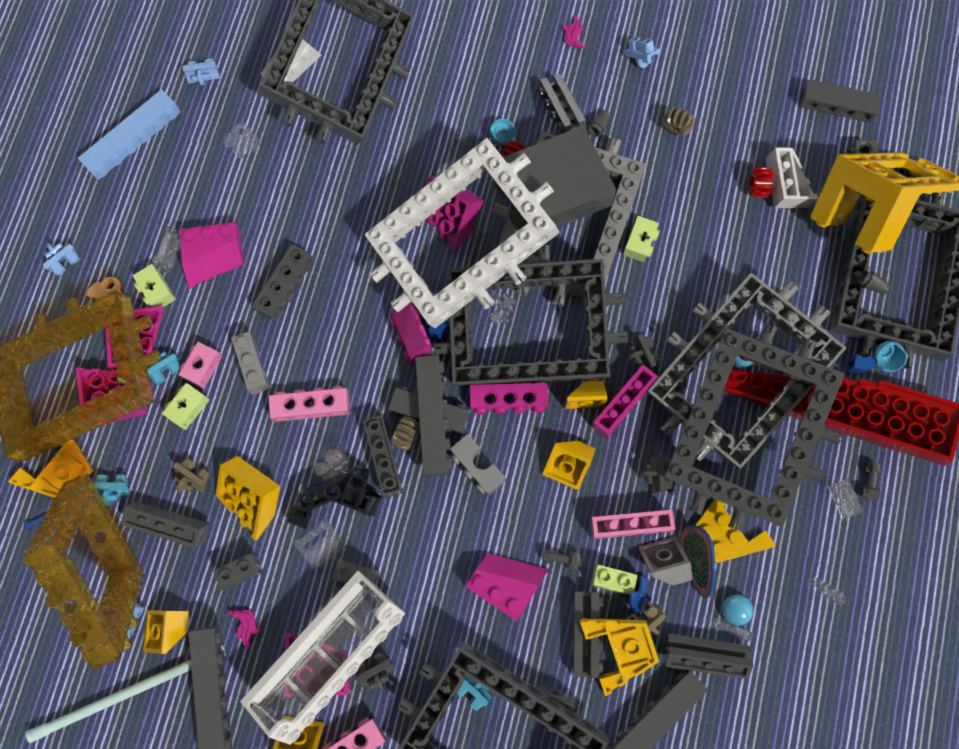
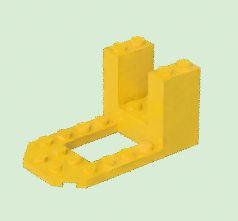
[810,152,959,254]

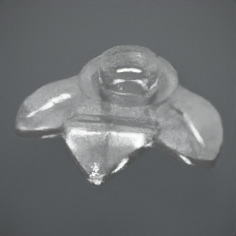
[224,123,260,159]

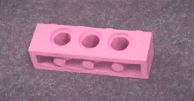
[269,386,350,422]
[590,510,675,539]
[321,717,387,749]

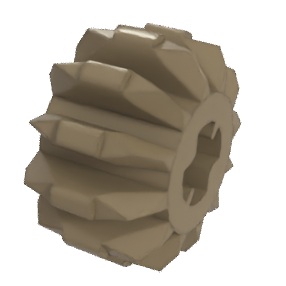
[663,107,695,136]
[392,416,420,451]

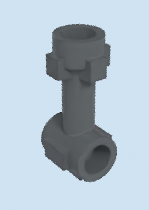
[861,462,882,501]
[543,548,582,570]

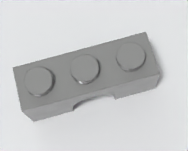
[231,331,271,395]
[450,434,506,496]

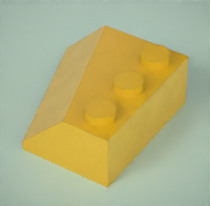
[216,456,280,541]

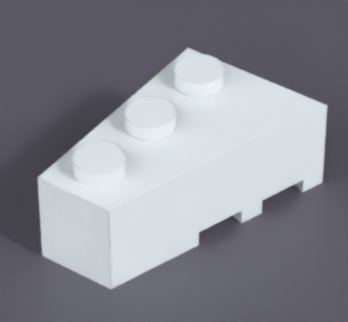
[261,39,321,83]
[766,148,818,208]

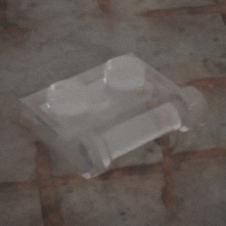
[152,226,181,273]
[293,517,347,571]

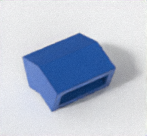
[428,320,450,342]
[846,355,877,376]

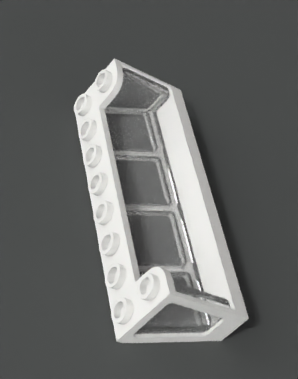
[240,571,405,745]

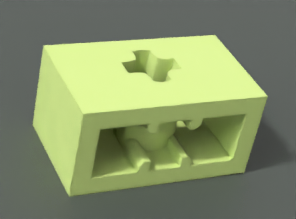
[623,216,660,262]
[132,264,176,307]
[162,383,209,430]
[591,565,638,595]

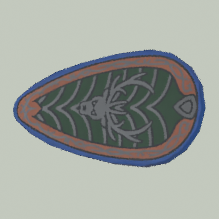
[679,525,715,598]

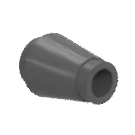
[588,110,610,137]
[858,270,890,294]

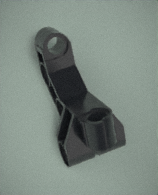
[287,465,382,529]

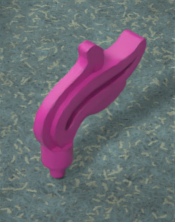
[563,17,585,49]
[228,609,260,648]

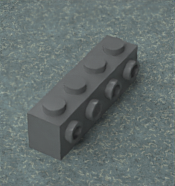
[252,244,314,322]

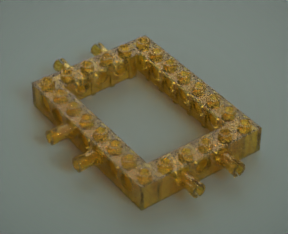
[0,290,162,462]
[23,473,144,670]

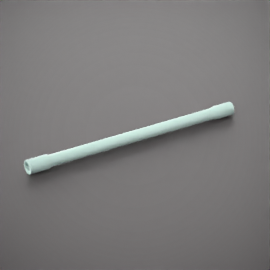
[26,644,226,743]

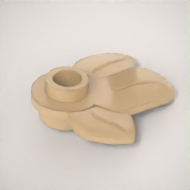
[86,277,123,312]

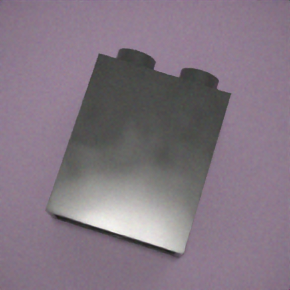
[493,125,616,230]

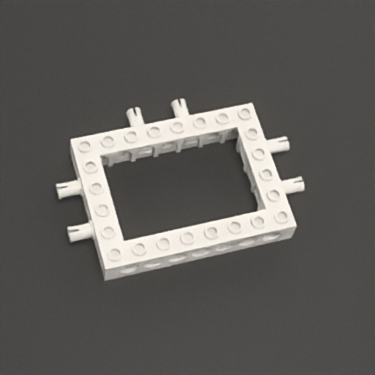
[365,138,560,328]

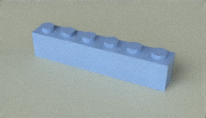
[78,89,181,180]

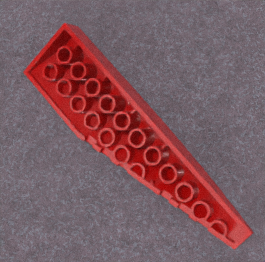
[723,370,959,466]

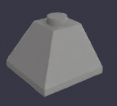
[638,536,692,585]

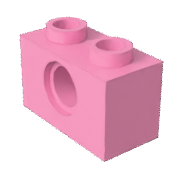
[179,342,223,389]

